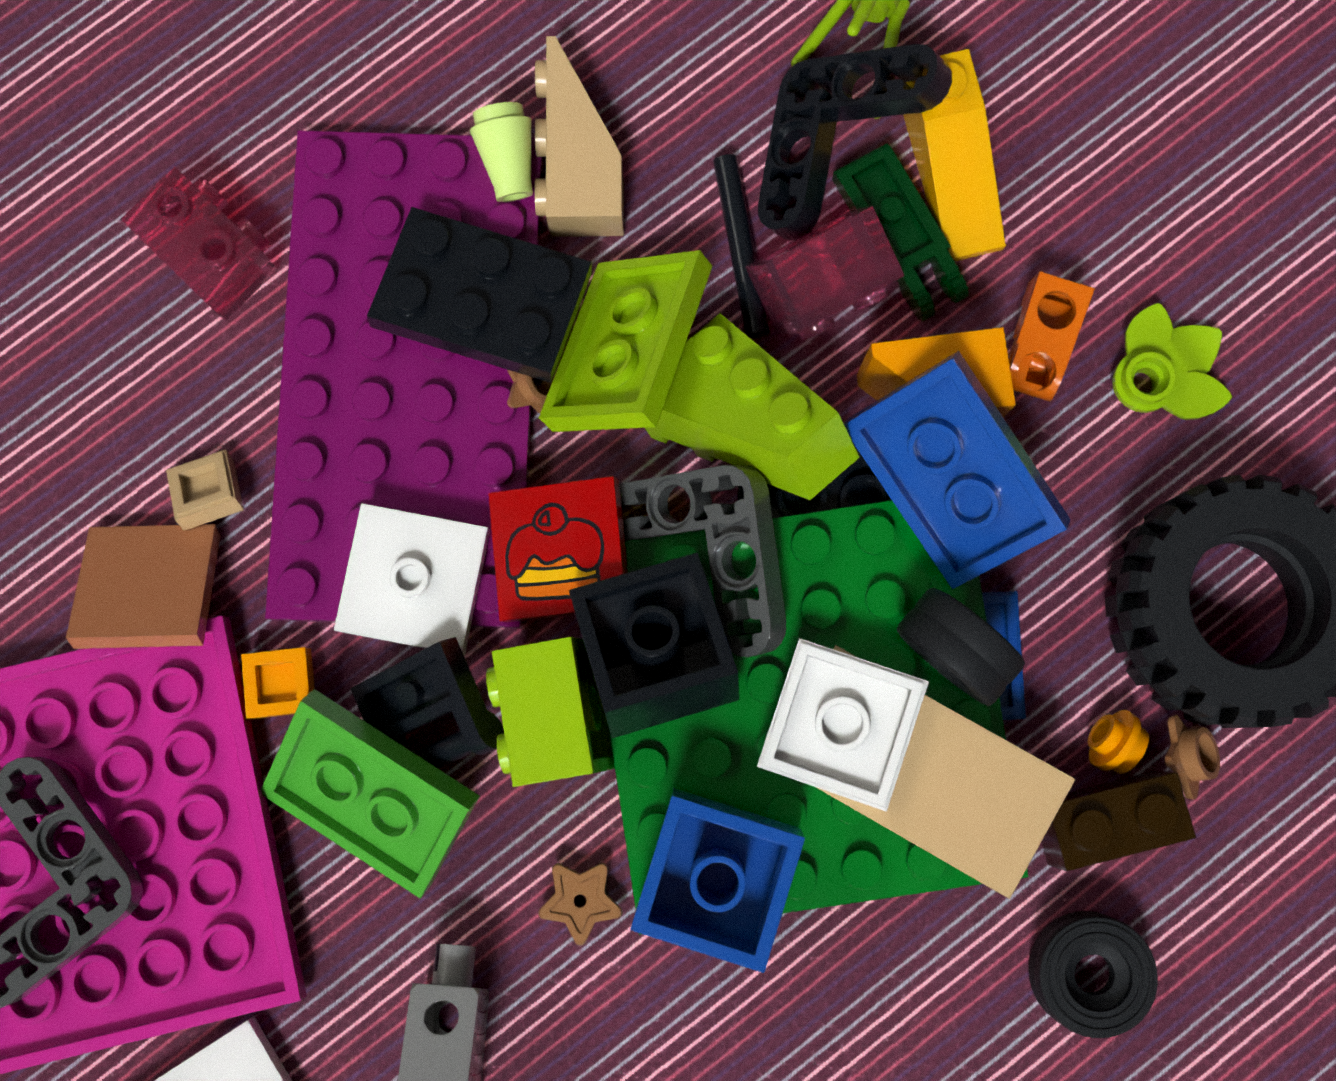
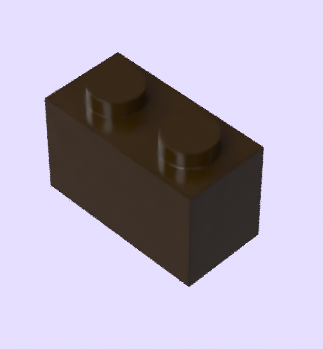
[1041,771,1196,872]

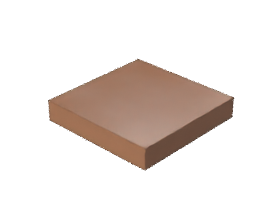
[66,524,221,649]

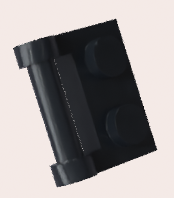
[350,637,504,769]

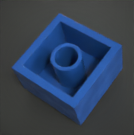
[630,788,805,973]

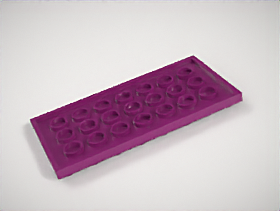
[265,130,543,629]

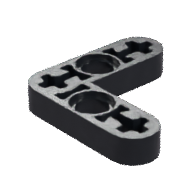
[758,44,952,241]

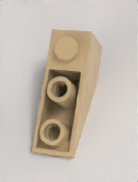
[534,36,624,237]

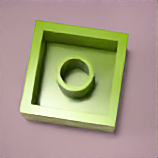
[486,637,615,787]

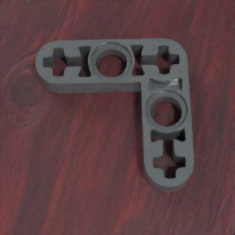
[619,465,786,658]
[0,757,143,1008]

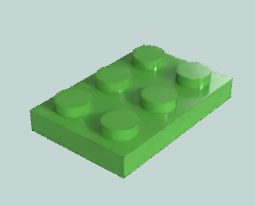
[261,689,480,899]

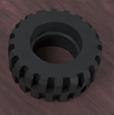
[1105,474,1336,728]

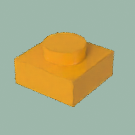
[241,647,315,719]

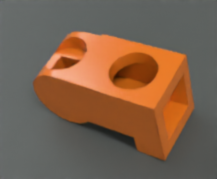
[1008,271,1095,402]

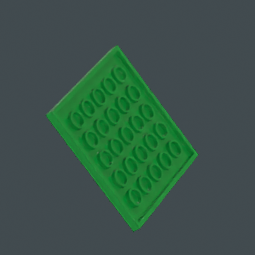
[609,501,1029,935]

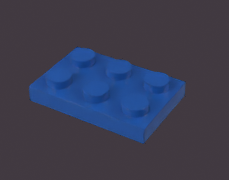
[844,351,1071,589]

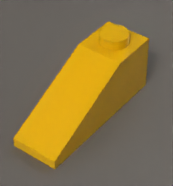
[903,49,1006,261]

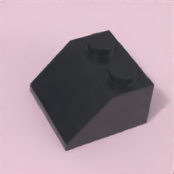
[569,552,739,739]

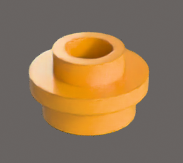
[1087,710,1149,774]

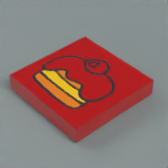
[488,476,628,623]

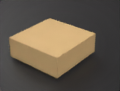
[166,449,244,531]

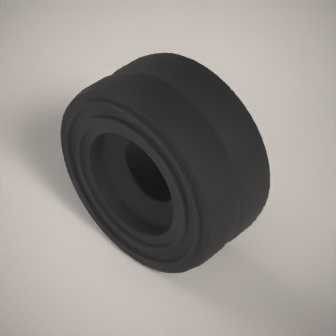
[896,587,1025,706]
[1028,911,1158,1038]

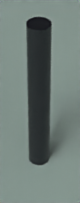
[713,154,770,339]

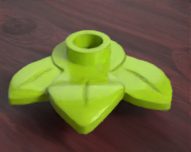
[1112,303,1232,420]

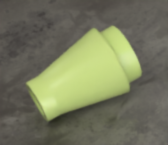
[469,102,533,202]

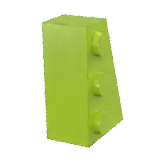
[645,313,860,500]

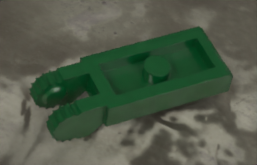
[832,143,969,322]

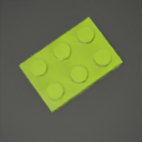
[539,250,713,432]

